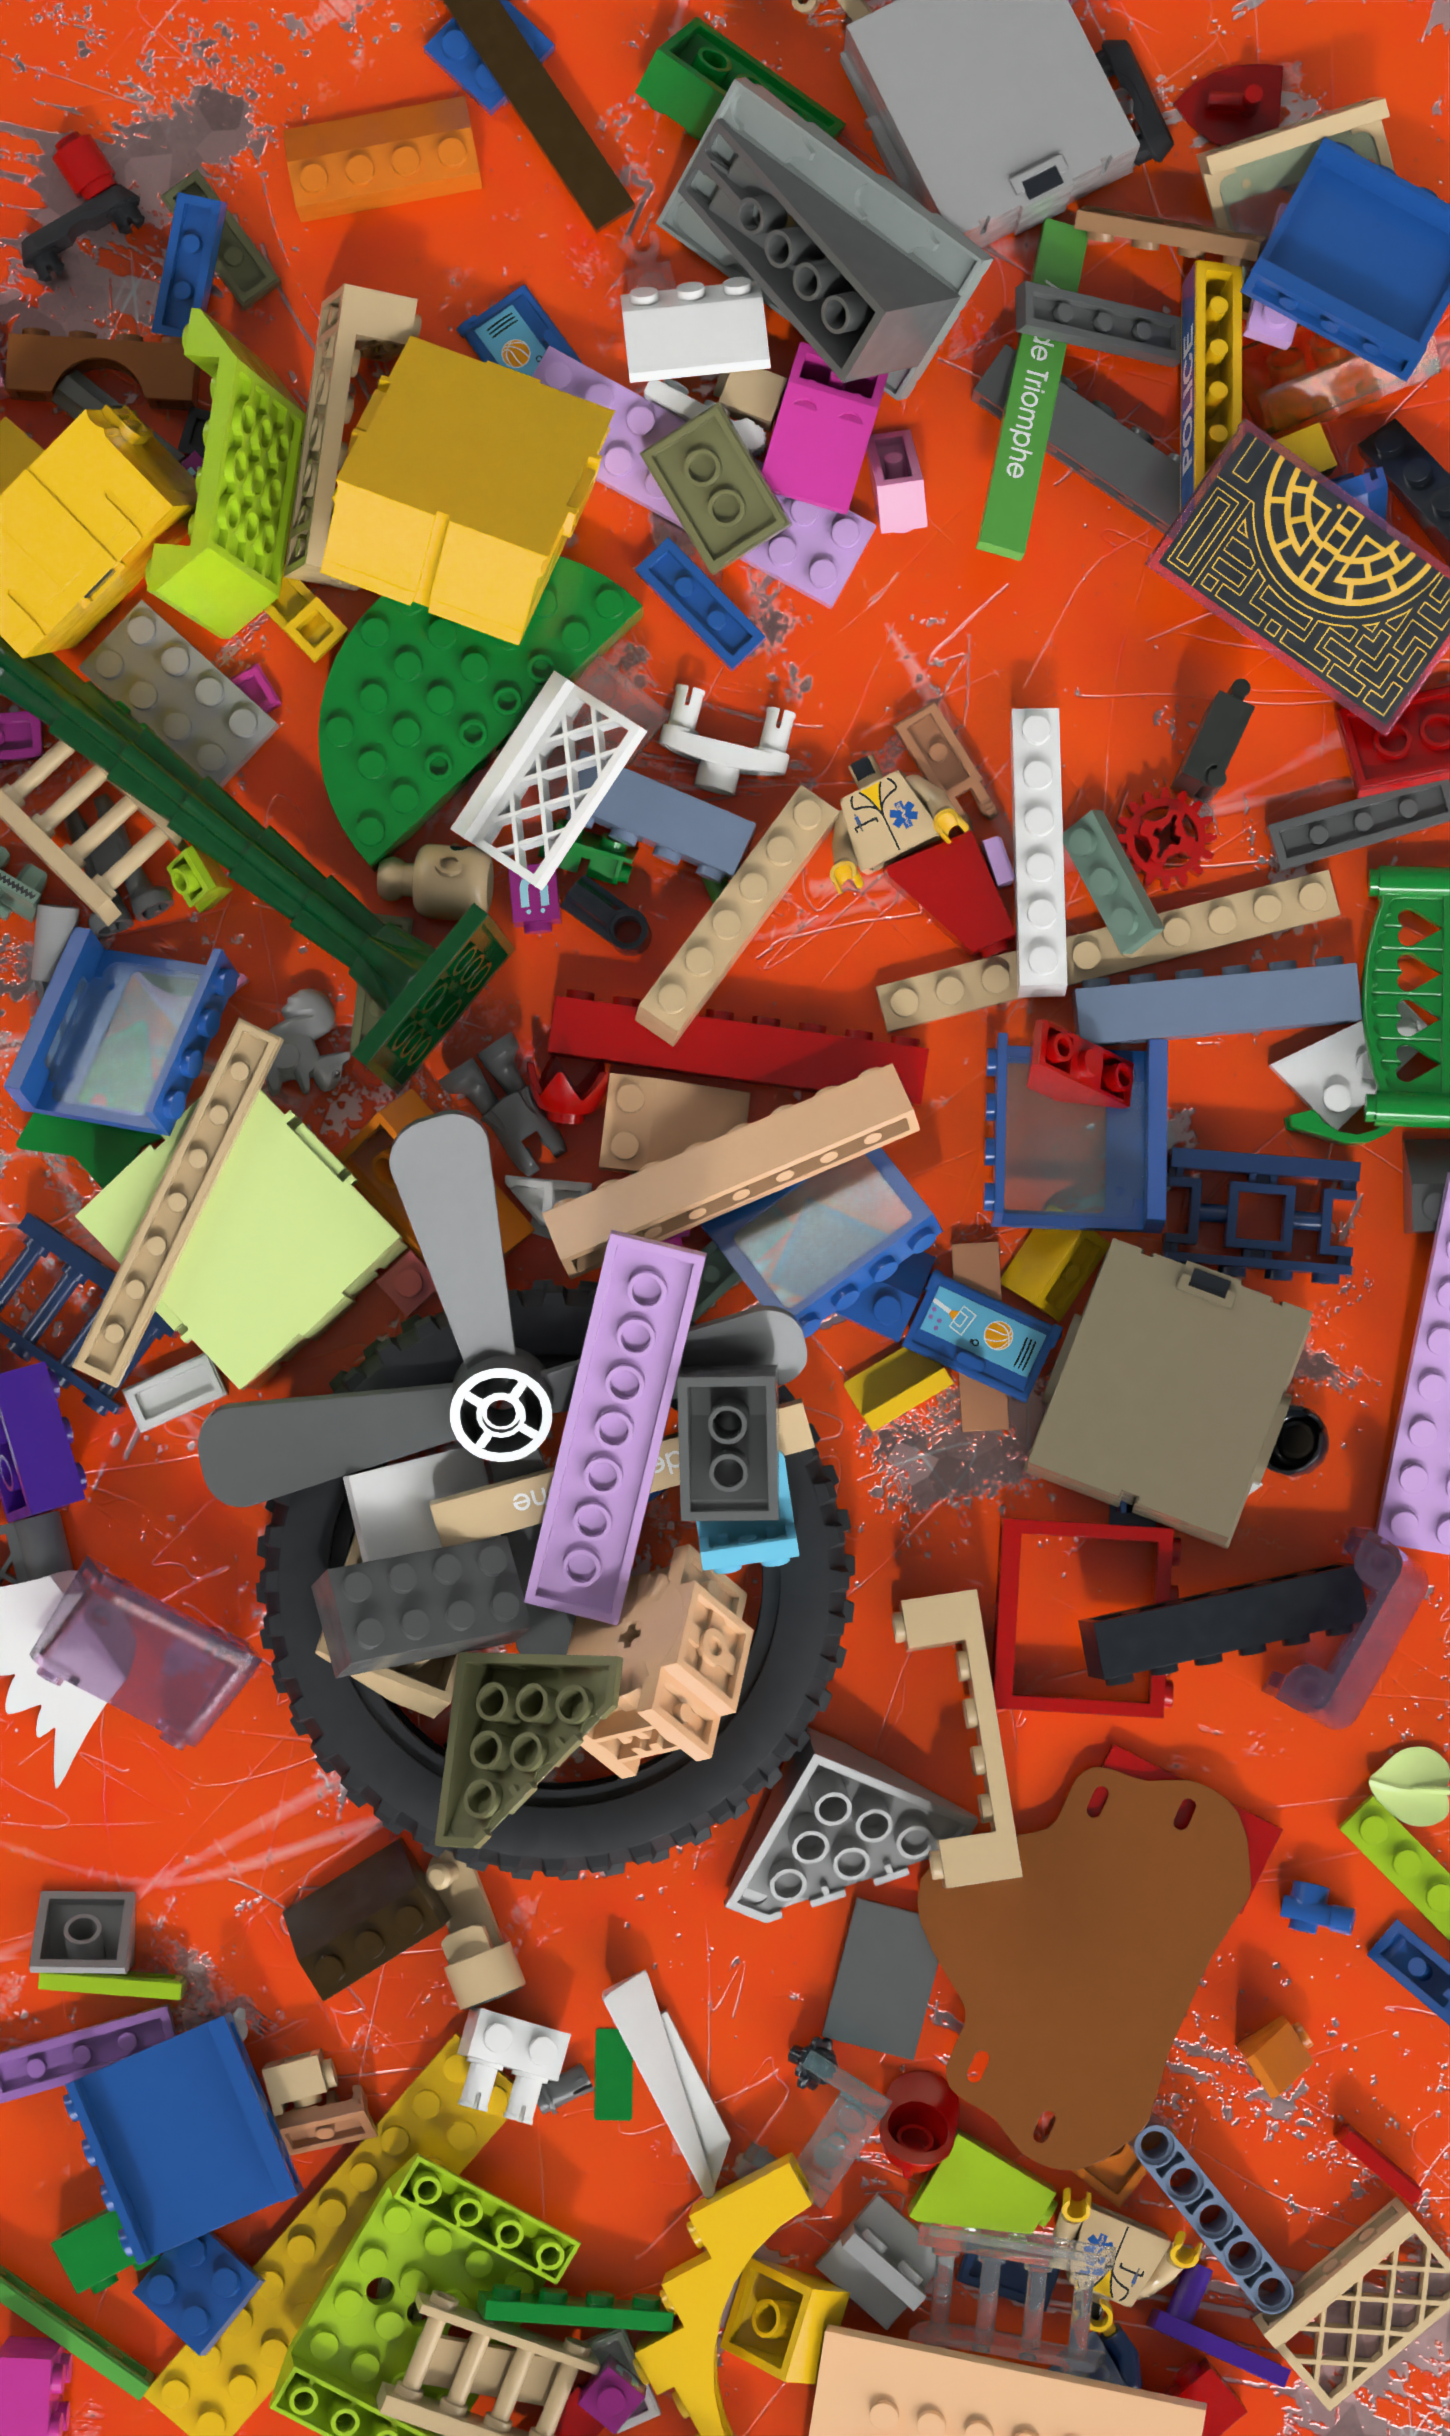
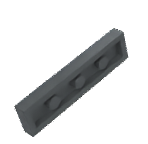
[1015,281,1181,368]
[1265,779,1450,872]

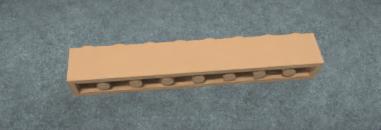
[542,1063,920,1280]

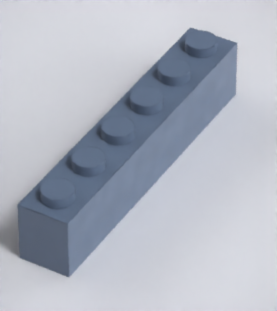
[1071,956,1362,1047]

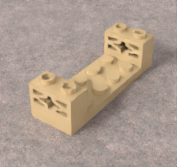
[284,283,421,591]
[891,1589,1023,1888]

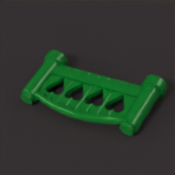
[1361,865,1450,1129]

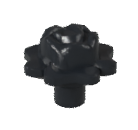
[788,2036,838,2091]

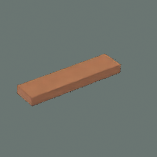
[951,1242,1009,1432]

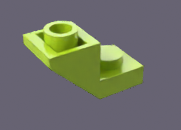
[166,846,233,914]

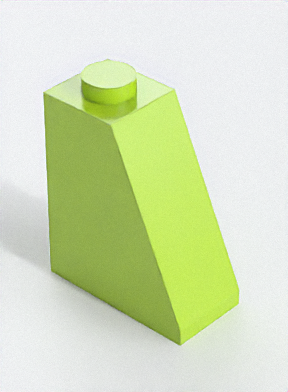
[907,2127,1058,2235]

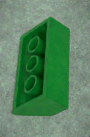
[635,17,846,141]

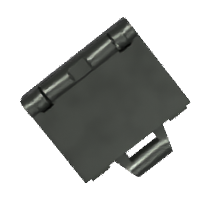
[1170,678,1255,803]

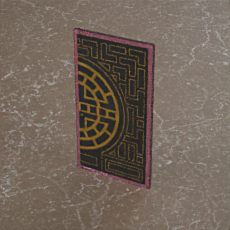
[1145,418,1450,737]

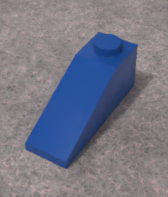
[1367,1919,1450,2026]

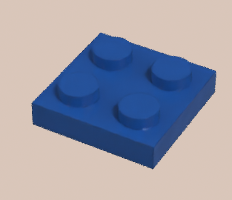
[423,0,555,116]
[132,2231,266,2356]

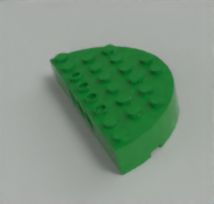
[318,556,644,872]

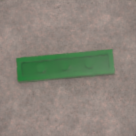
[476,2284,674,2332]

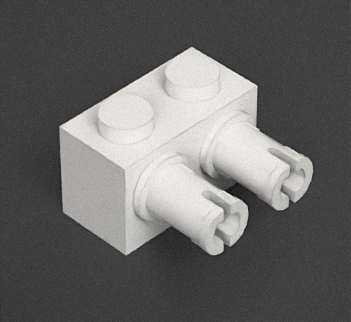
[457,2008,571,2125]

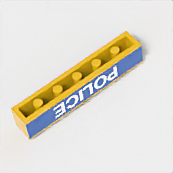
[1180,260,1242,530]

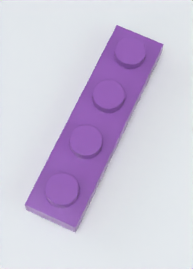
[0,2003,178,2104]

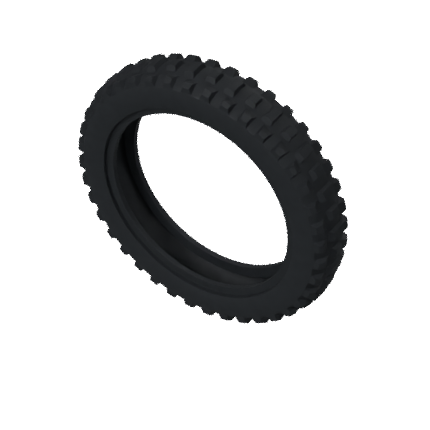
[256,1279,855,1880]

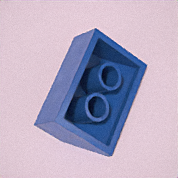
[769,1199,936,1343]

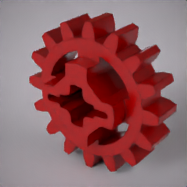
[1116,787,1217,891]

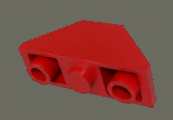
[1026,1019,1134,1109]

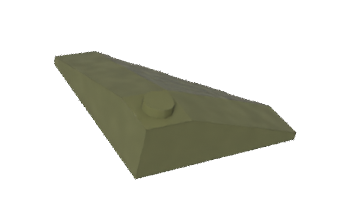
[435,1652,623,1849]

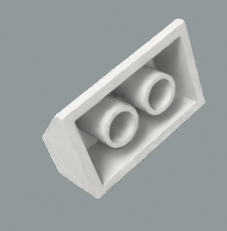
[620,277,771,383]

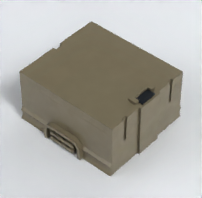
[1024,1238,1313,1549]

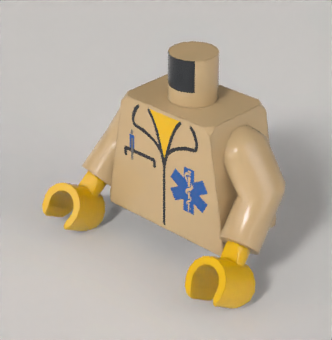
[829,755,969,894]
[1053,2187,1203,2321]

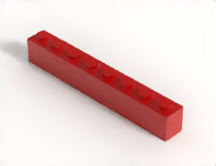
[547,989,929,1108]

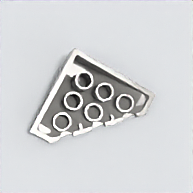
[724,1727,978,1923]

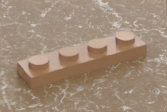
[1074,205,1268,267]

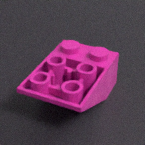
[762,342,889,515]

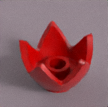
[527,1056,609,1124]

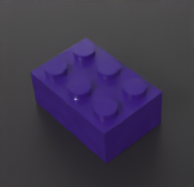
[0,1361,87,1523]

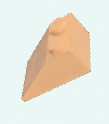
[599,1073,750,1174]

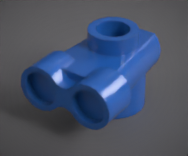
[1280,1880,1356,1936]

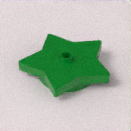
[16,1022,185,1189]

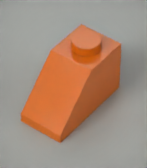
[1235,2015,1314,2100]

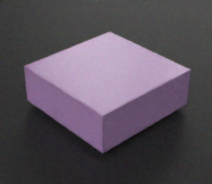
[981,836,1015,890]

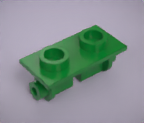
[538,819,639,886]

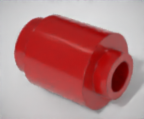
[52,131,118,202]

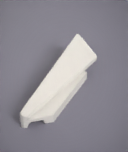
[602,1969,731,2199]

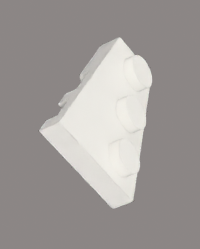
[1268,1001,1428,1130]

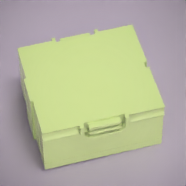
[75,1090,408,1390]

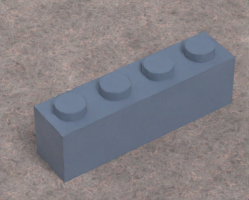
[561,750,756,884]

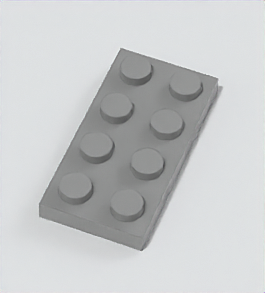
[78,599,280,788]

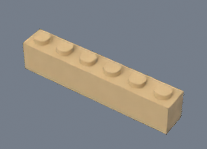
[635,785,840,1047]

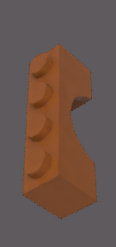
[5,327,200,411]

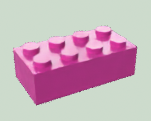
[0,2336,73,2436]

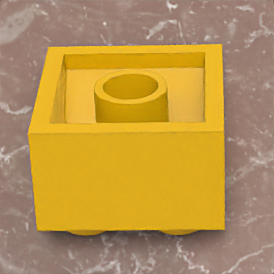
[720,2256,850,2384]

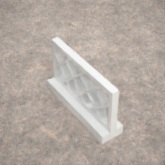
[450,671,647,891]

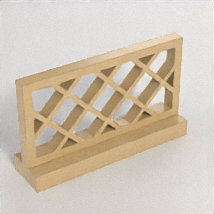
[1253,2196,1450,2412]

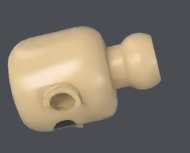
[377,843,494,920]

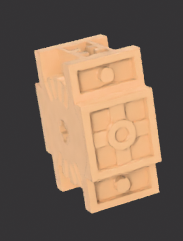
[566,1544,754,1779]

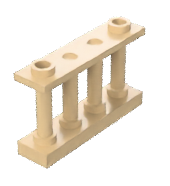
[0,740,189,926]
[376,2290,601,2436]

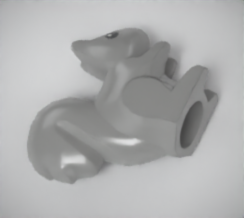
[265,989,351,1096]

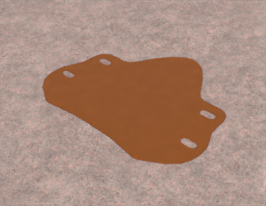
[917,1767,1251,2170]

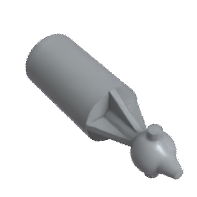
[30,904,80,1024]

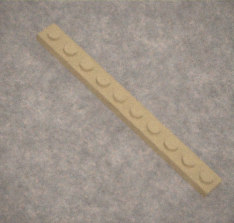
[875,870,1341,1033]

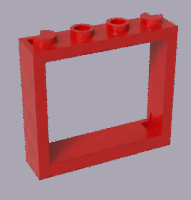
[991,1517,1181,1719]

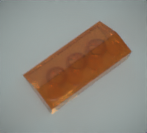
[1242,323,1442,443]

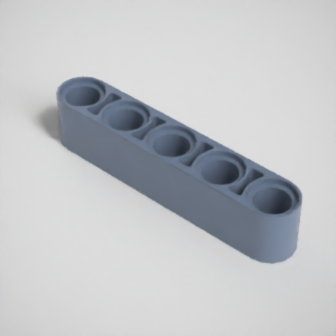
[1127,2115,1294,2315]

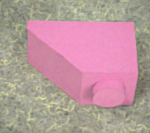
[866,429,928,534]

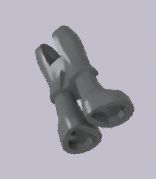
[64,793,175,937]
[438,1031,567,1177]

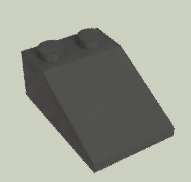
[677,1365,779,1521]

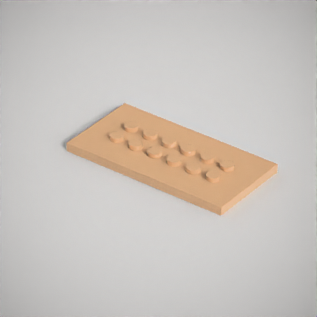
[809,2324,1207,2436]

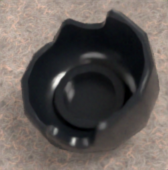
[1267,1405,1329,1477]

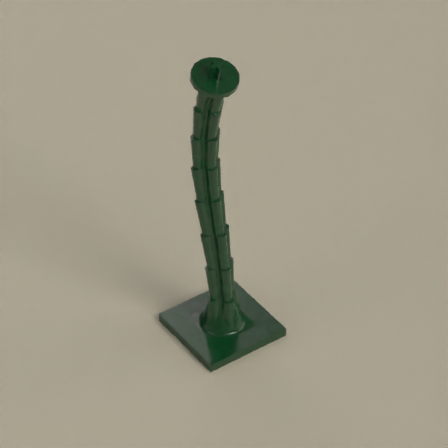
[0,636,515,1094]

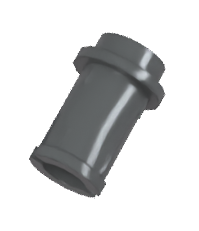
[537,2062,594,2115]

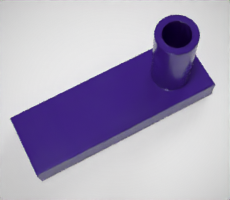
[1145,2263,1291,2388]

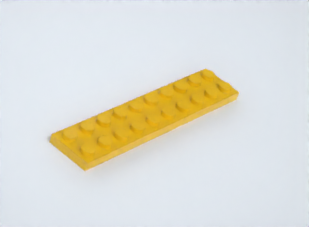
[143,2031,514,2436]

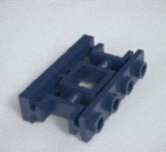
[1160,1147,1361,1285]

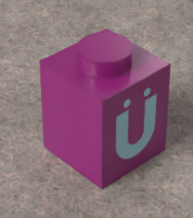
[508,864,562,934]
[578,2354,646,2435]

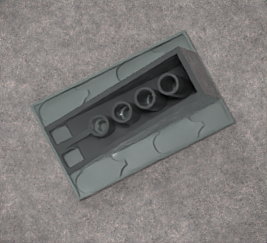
[655,77,994,400]

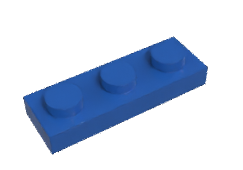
[151,192,227,337]
[635,537,766,672]

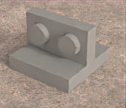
[815,2192,949,2330]

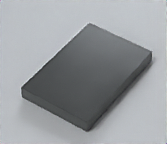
[822,1897,939,2060]

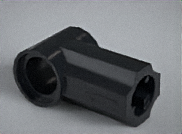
[560,874,652,956]

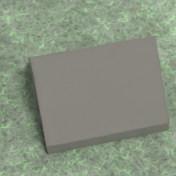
[29,1891,136,1974]

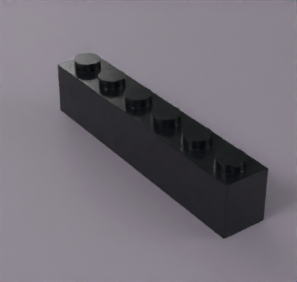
[1078,1562,1369,1686]

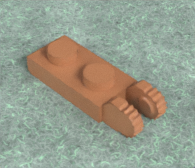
[893,701,999,834]

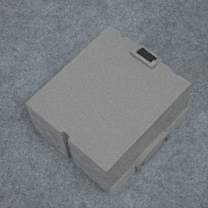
[839,0,1140,248]

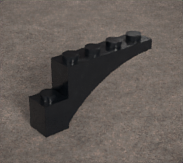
[1358,418,1450,568]

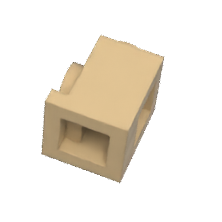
[262,2048,338,2116]

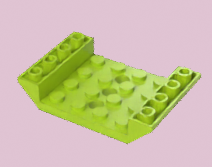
[145,308,306,639]
[269,2153,581,2436]

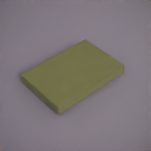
[639,402,793,575]

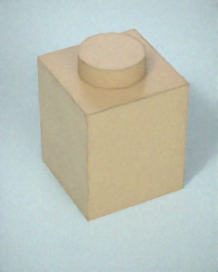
[713,369,788,432]

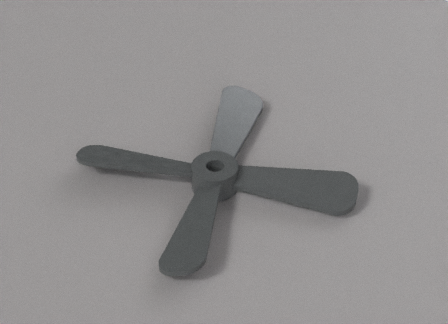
[198,1110,807,1655]

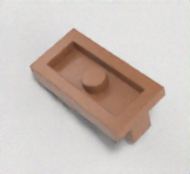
[273,2085,378,2156]

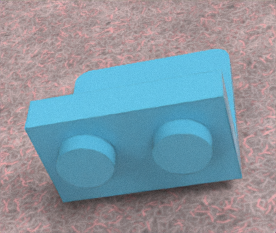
[696,1450,799,1574]

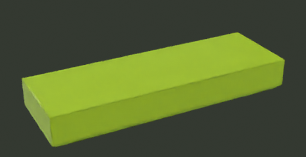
[38,1971,188,2000]

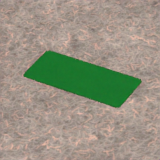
[594,2028,633,2121]

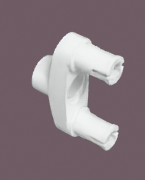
[658,684,796,796]

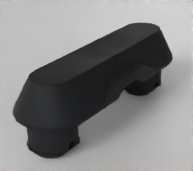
[1095,40,1174,166]
[21,184,145,282]

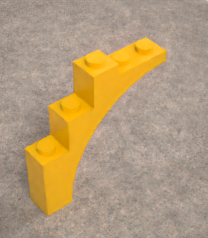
[633,2152,815,2436]

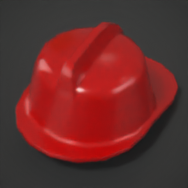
[879,2070,960,2179]

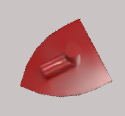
[1173,64,1283,147]

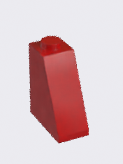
[883,830,1016,960]

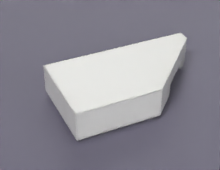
[505,1175,592,1228]

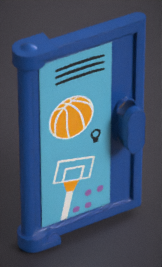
[456,284,583,377]
[902,1269,1063,1403]

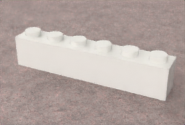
[1010,708,1068,998]

